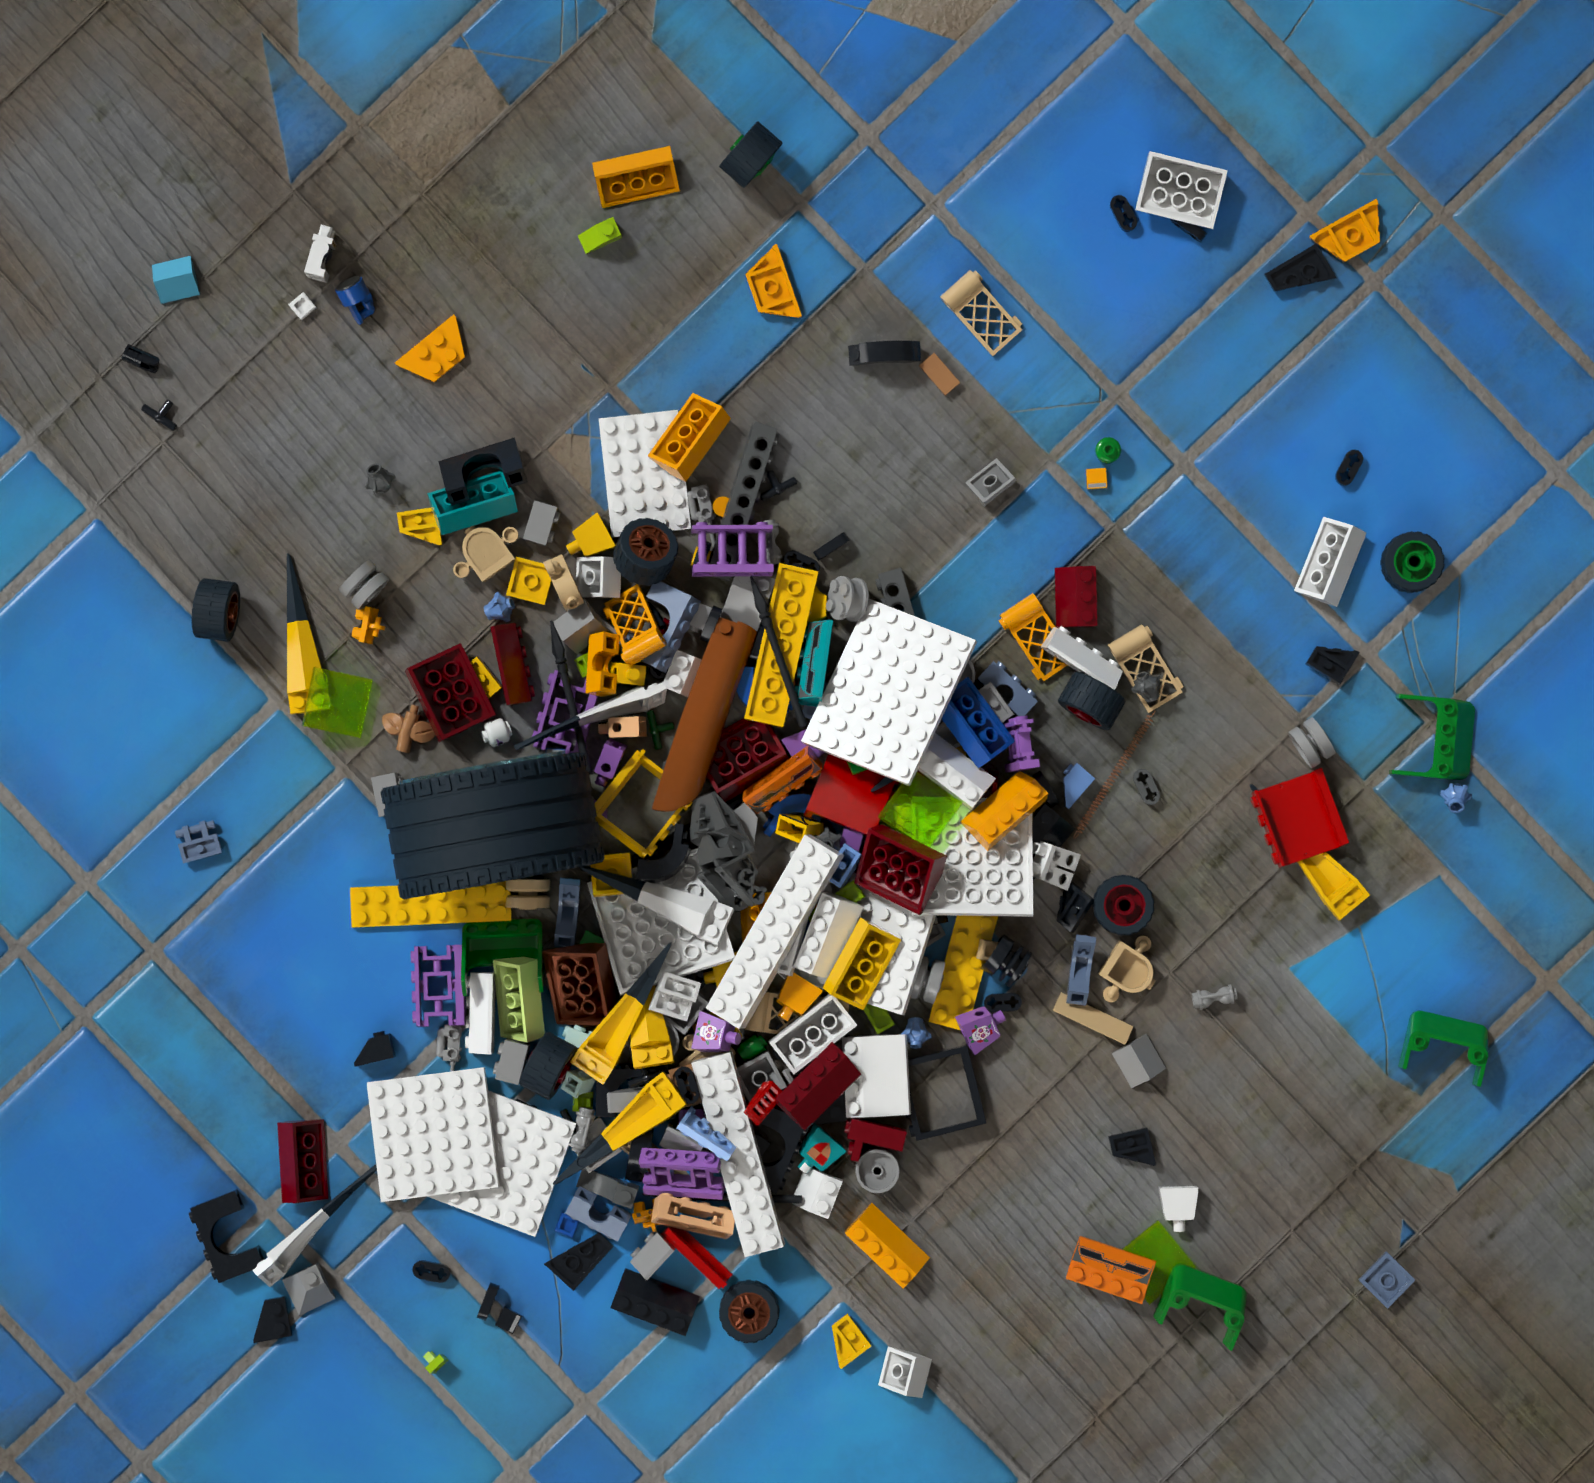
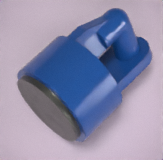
[335,276,375,325]

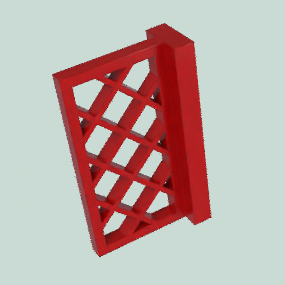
[661,1226,733,1289]

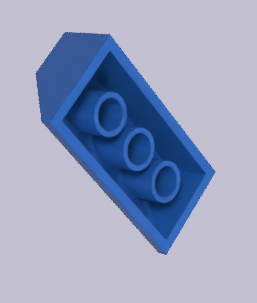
[941,677,1015,769]

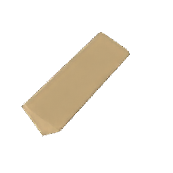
[1053,992,1133,1045]

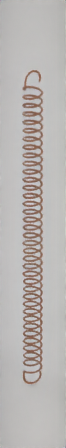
[1074,711,1156,838]

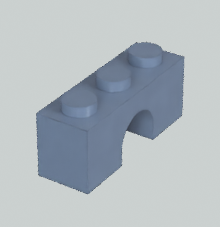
[977,661,1038,717]
[565,1186,632,1242]

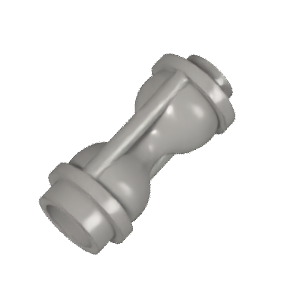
[763,520,782,564]
[1191,984,1238,1010]
[568,1107,596,1153]

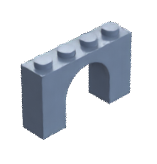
[620,582,701,673]

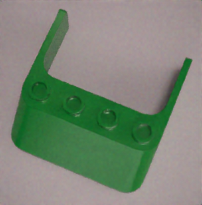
[1389,694,1475,780]
[461,919,544,996]

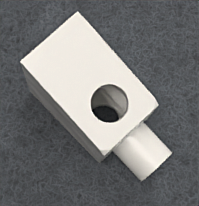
[1159,1186,1198,1232]

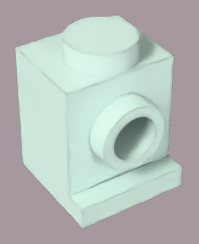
[562,1025,593,1048]
[561,1069,595,1098]

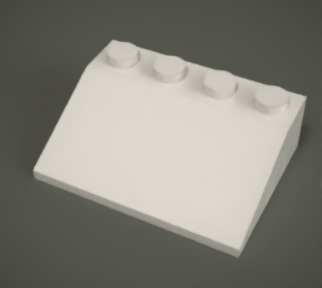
[1135,151,1228,229]
[842,1034,911,1118]

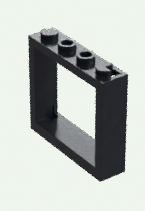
[906,1045,986,1141]

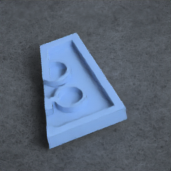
[677,1106,736,1161]

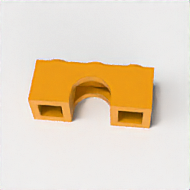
[585,631,620,697]

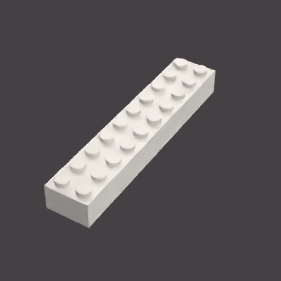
[706,835,844,1029]
[691,1050,785,1257]

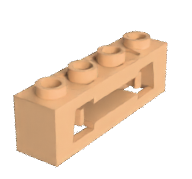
[651,1193,735,1240]

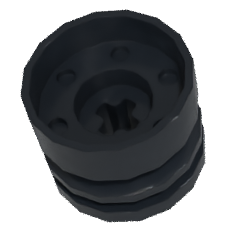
[981,934,1032,987]

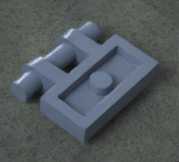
[175,820,223,864]

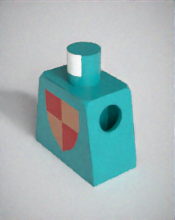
[797,1123,846,1174]

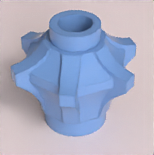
[484,592,515,622]
[1440,783,1472,813]
[901,1017,932,1049]

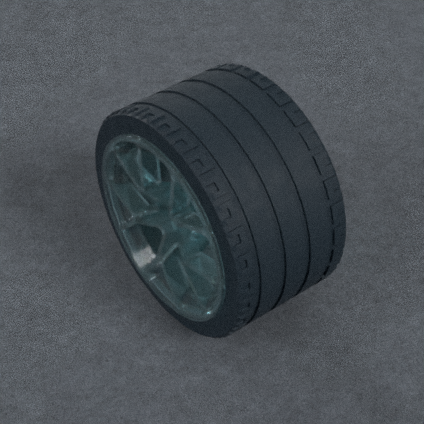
[380,751,605,899]

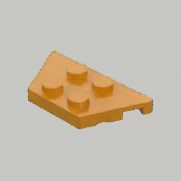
[1309,198,1380,262]
[745,244,802,318]
[395,314,465,383]

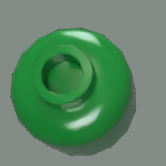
[1095,437,1121,464]

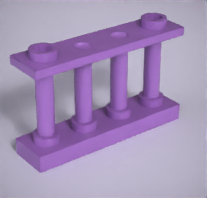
[691,522,774,577]

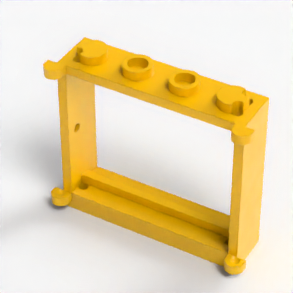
[595,749,693,859]

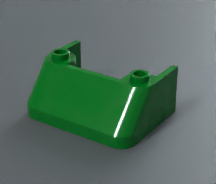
[1398,1010,1489,1087]
[1153,1263,1247,1351]

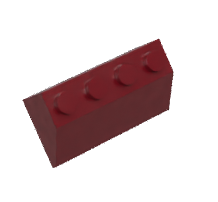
[490,623,535,706]
[775,1042,861,1131]
[277,1119,328,1203]

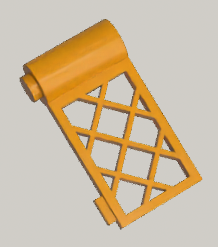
[603,584,667,666]
[998,593,1067,681]

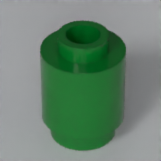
[737,1034,767,1062]

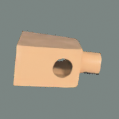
[598,716,647,738]

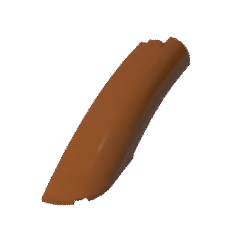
[652,617,758,812]

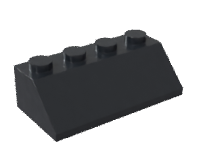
[1032,804,1075,881]
[610,1268,700,1336]

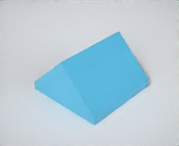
[152,256,200,304]

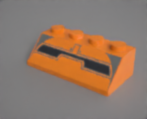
[742,745,822,814]
[1066,1236,1156,1304]

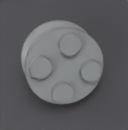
[826,576,879,622]

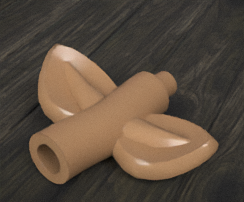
[382,704,435,753]

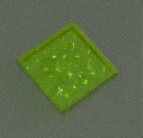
[302,667,373,738]
[878,772,963,848]
[1122,1220,1196,1305]

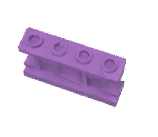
[532,670,598,754]
[1003,716,1040,773]
[411,945,466,1027]
[639,1148,725,1200]

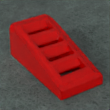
[744,1081,782,1126]

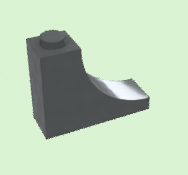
[576,1168,639,1209]

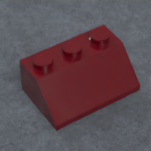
[1054,566,1097,628]

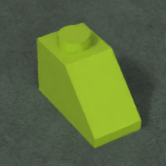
[578,217,622,254]

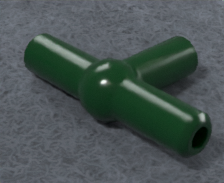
[646,710,674,750]

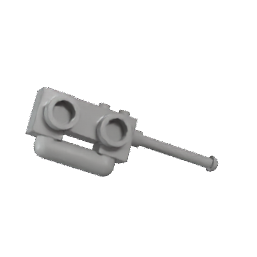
[687,484,716,547]
[436,1024,462,1072]

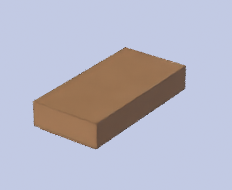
[919,353,960,396]

